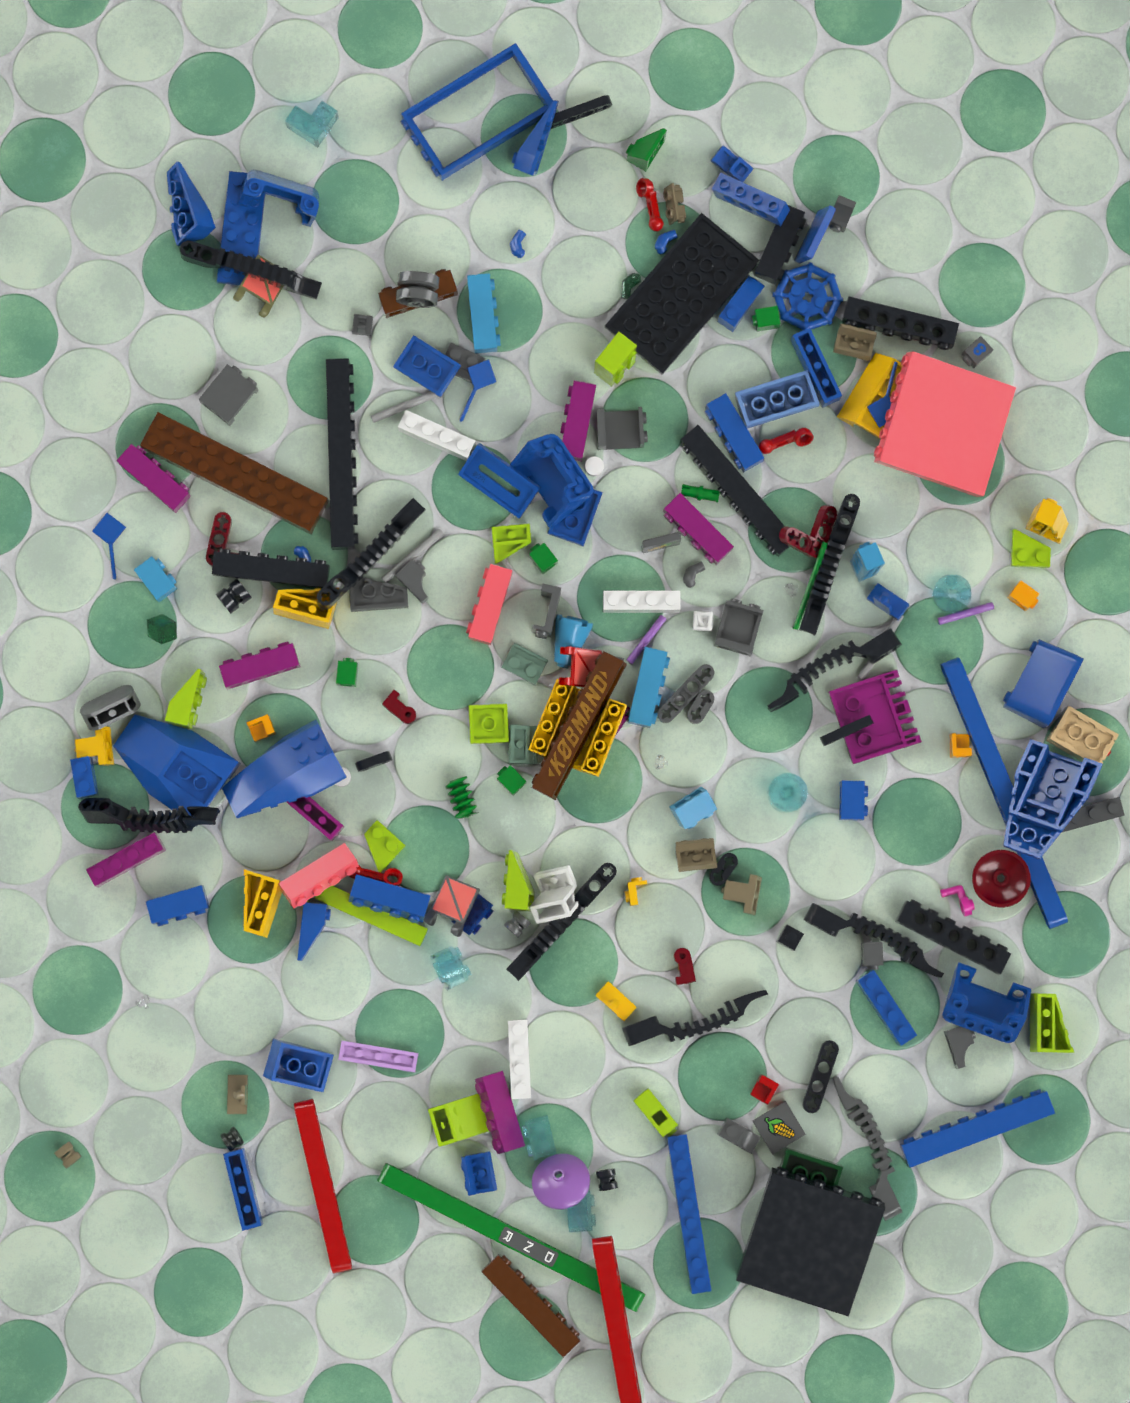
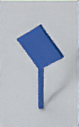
[460,359,497,422]
[867,362,898,428]
[92,513,126,580]

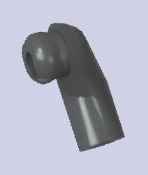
[683,561,705,588]

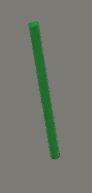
[793,542,828,630]

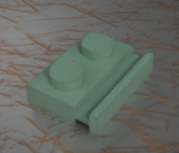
[501,643,548,685]
[508,725,538,765]

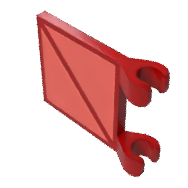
[559,646,602,687]

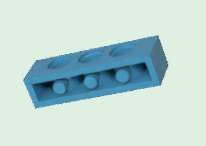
[850,541,885,582]

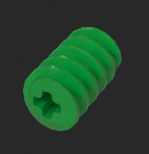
[445,776,479,819]

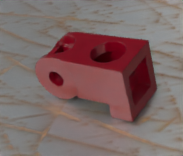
[382,690,416,724]
[674,948,696,986]

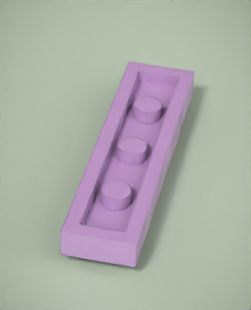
[338,1041,419,1072]

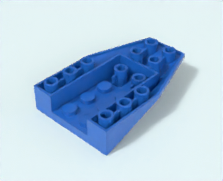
[113,714,241,827]

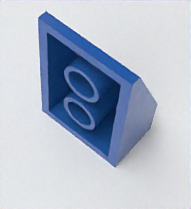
[263,1039,334,1092]

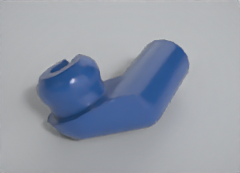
[510,229,526,258]
[655,229,678,254]
[294,546,311,562]

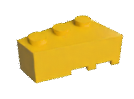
[1025,498,1069,544]
[273,587,339,629]
[244,869,282,938]

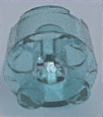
[767,773,808,813]
[430,946,471,991]

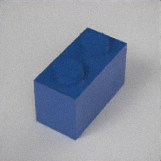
[70,756,99,799]
[839,780,868,821]

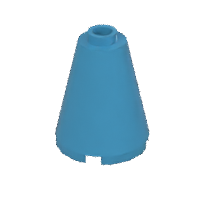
[554,614,593,669]

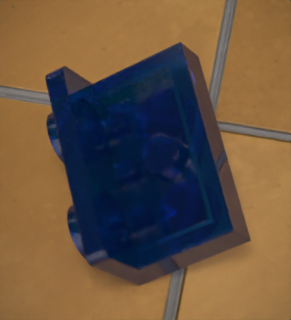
[451,894,494,936]

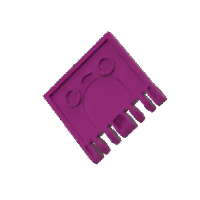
[828,670,922,765]

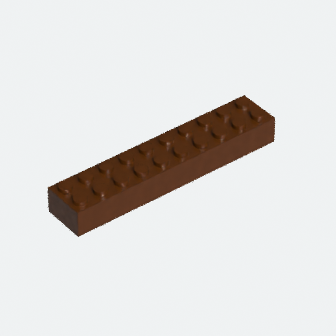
[140,412,329,535]

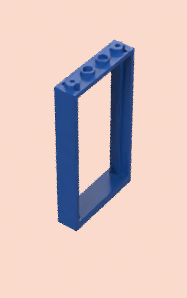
[400,43,553,181]

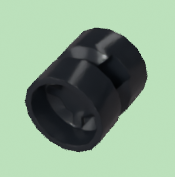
[216,578,252,614]

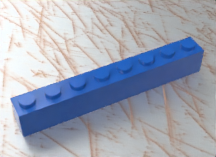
[900,1089,1055,1168]
[666,1133,711,1294]

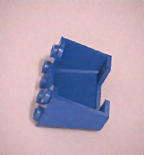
[942,962,1031,1043]

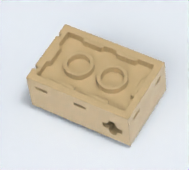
[1046,706,1119,764]

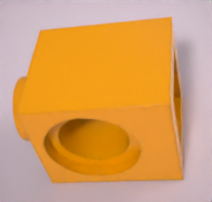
[1007,581,1039,611]

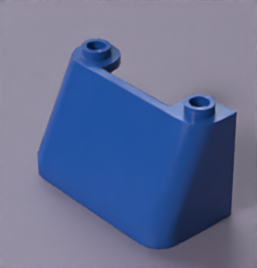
[238,170,319,227]
[510,434,594,528]
[1003,639,1084,729]

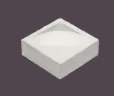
[693,611,714,631]

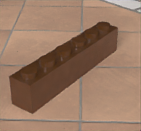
[481,1254,580,1358]

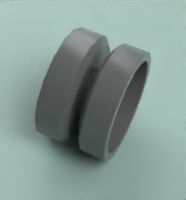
[396,271,440,308]

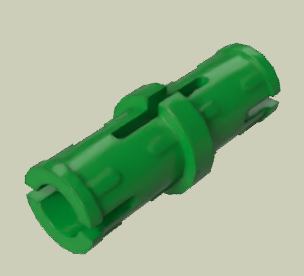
[681,484,720,503]

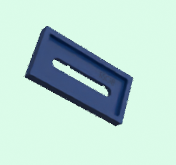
[458,443,541,519]

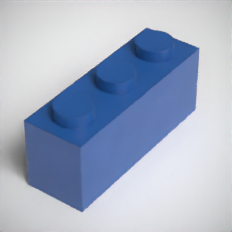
[145,885,210,927]

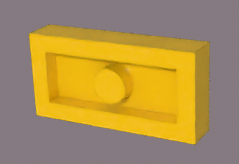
[74,726,114,766]
[595,981,637,1021]

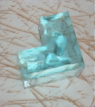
[285,101,339,148]

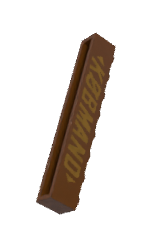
[531,651,627,800]

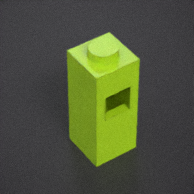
[633,1088,678,1137]

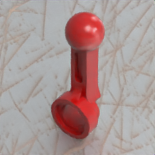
[636,178,664,231]
[759,428,814,454]
[349,865,403,886]

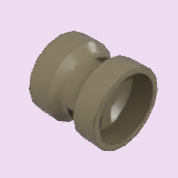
[54,1141,82,1169]

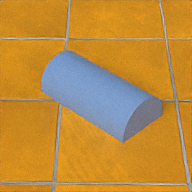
[735,370,820,429]

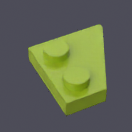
[492,523,531,564]
[1011,529,1051,568]
[364,820,406,873]

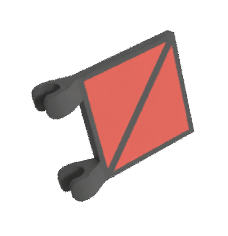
[424,875,480,937]

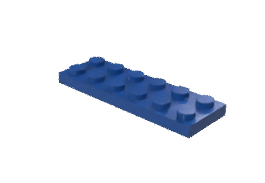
[217,171,266,285]

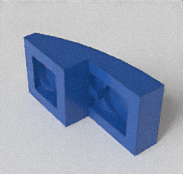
[710,145,754,182]

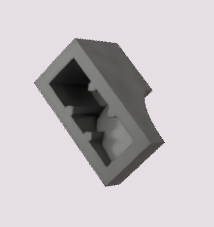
[828,195,856,233]
[396,559,428,604]
[944,1026,976,1069]
[717,1117,761,1154]

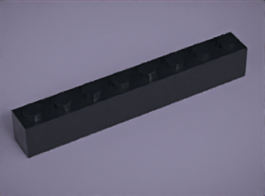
[680,425,794,557]

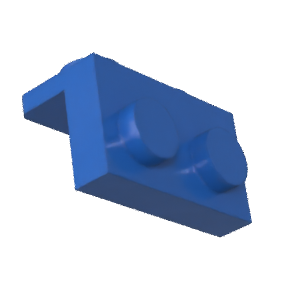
[461,1151,497,1196]

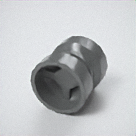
[504,911,531,937]

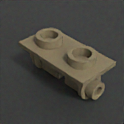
[663,183,686,225]

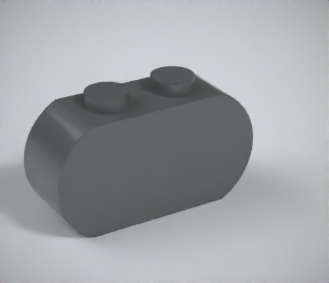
[80,685,141,730]

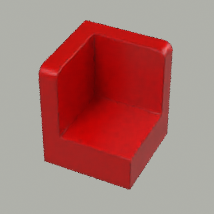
[750,1074,779,1105]

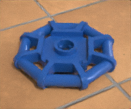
[772,262,844,330]

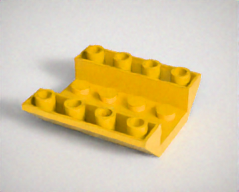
[837,353,902,439]
[528,679,628,777]

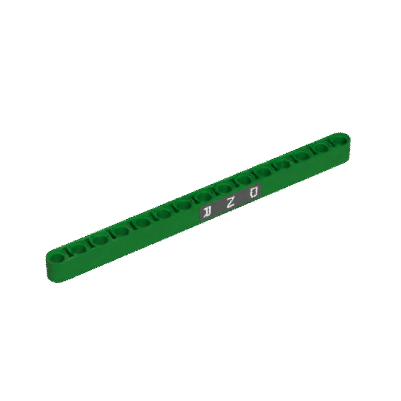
[377,1163,646,1312]

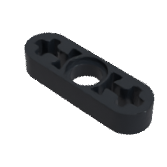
[820,715,874,746]

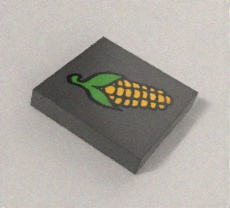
[641,532,681,554]
[752,1101,806,1155]

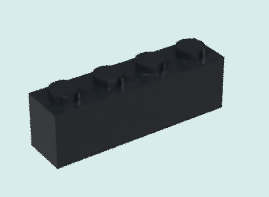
[754,205,807,285]

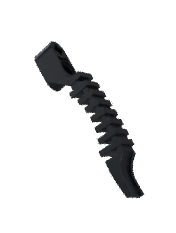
[180,240,322,299]
[799,494,860,636]
[317,498,426,610]
[767,628,902,712]
[78,798,220,833]
[506,863,617,981]
[803,903,944,978]
[622,990,768,1046]

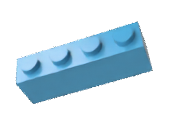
[467,273,501,354]
[628,647,670,728]

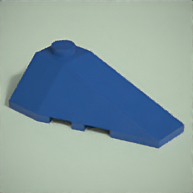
[512,100,559,176]
[167,162,216,246]

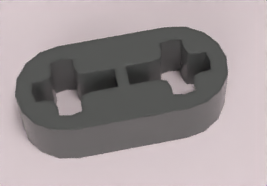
[687,690,714,724]

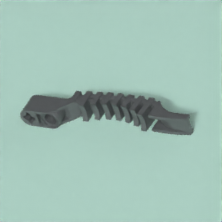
[833,1076,903,1221]

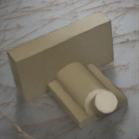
[721,874,762,915]
[227,1075,248,1114]

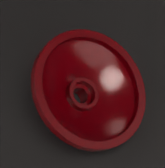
[972,850,1031,908]

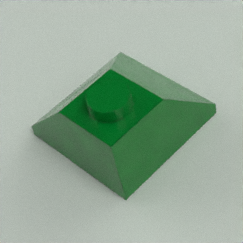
[626,128,667,172]

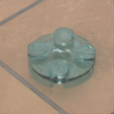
[932,575,971,613]

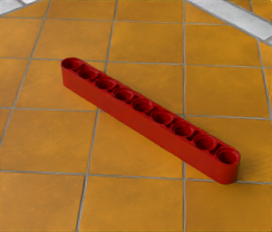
[294,1099,352,1274]
[592,1236,642,1403]

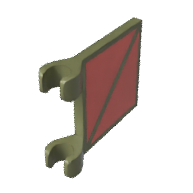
[233,255,284,318]

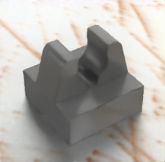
[352,314,373,336]

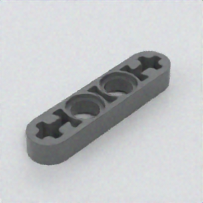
[657,664,715,723]

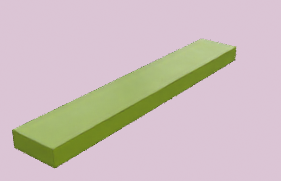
[315,886,428,946]

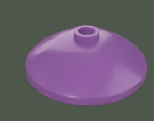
[532,1153,590,1209]

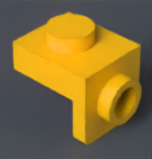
[625,877,647,906]

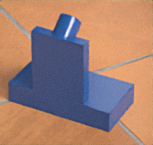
[867,583,909,621]

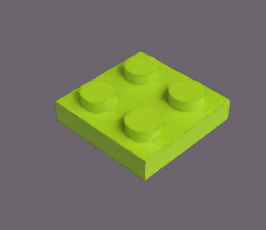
[469,704,509,744]

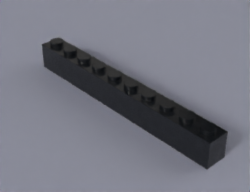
[326,358,359,550]

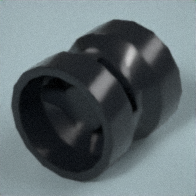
[596,1168,618,1191]

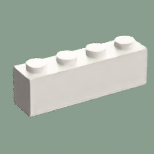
[398,410,476,461]
[603,591,680,613]
[508,1020,531,1099]

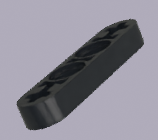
[550,95,613,130]
[802,1040,839,1113]

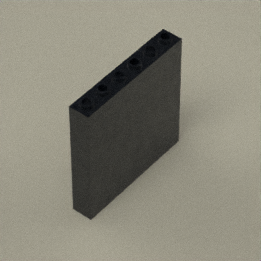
[736,1167,885,1317]

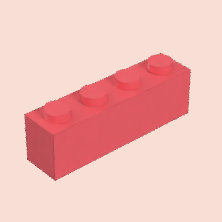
[466,564,513,645]
[279,843,359,909]

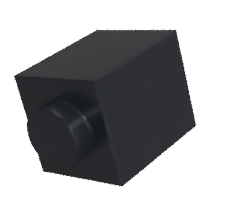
[776,924,804,951]

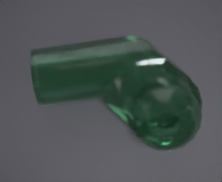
[621,273,641,299]

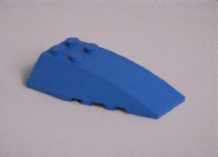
[222,719,347,818]
[1003,739,1103,860]

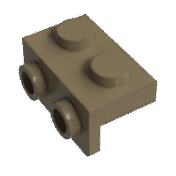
[833,324,877,361]
[675,838,717,872]

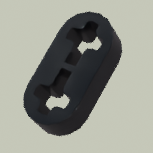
[355,751,392,772]
[709,853,738,886]

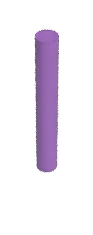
[937,602,994,625]
[626,615,667,664]

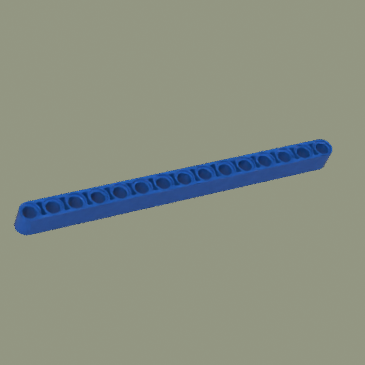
[940,657,1068,929]

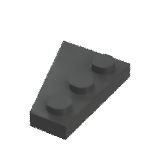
[349,577,408,612]

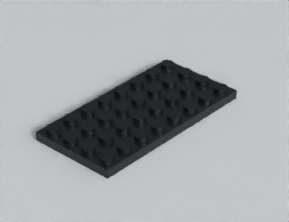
[605,213,760,375]

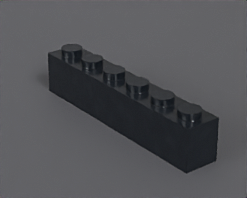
[212,549,330,588]

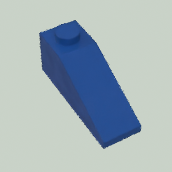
[717,275,765,332]
[297,902,331,961]

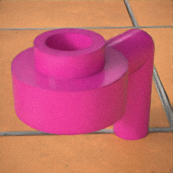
[940,885,975,917]

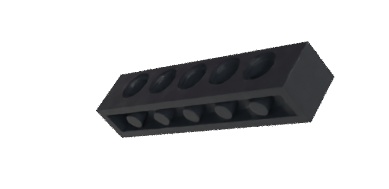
[842,296,959,350]
[895,899,1011,975]

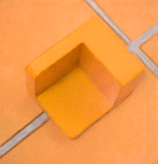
[246,714,276,742]
[949,733,972,758]

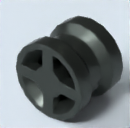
[220,1127,244,1151]

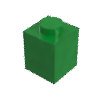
[751,306,781,332]
[529,543,558,574]
[336,658,358,687]
[497,765,527,796]

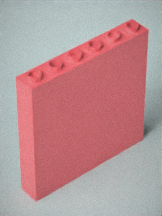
[874,351,1016,497]

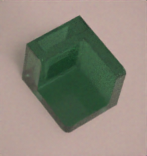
[147,614,177,644]

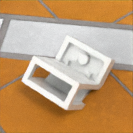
[530,865,578,924]

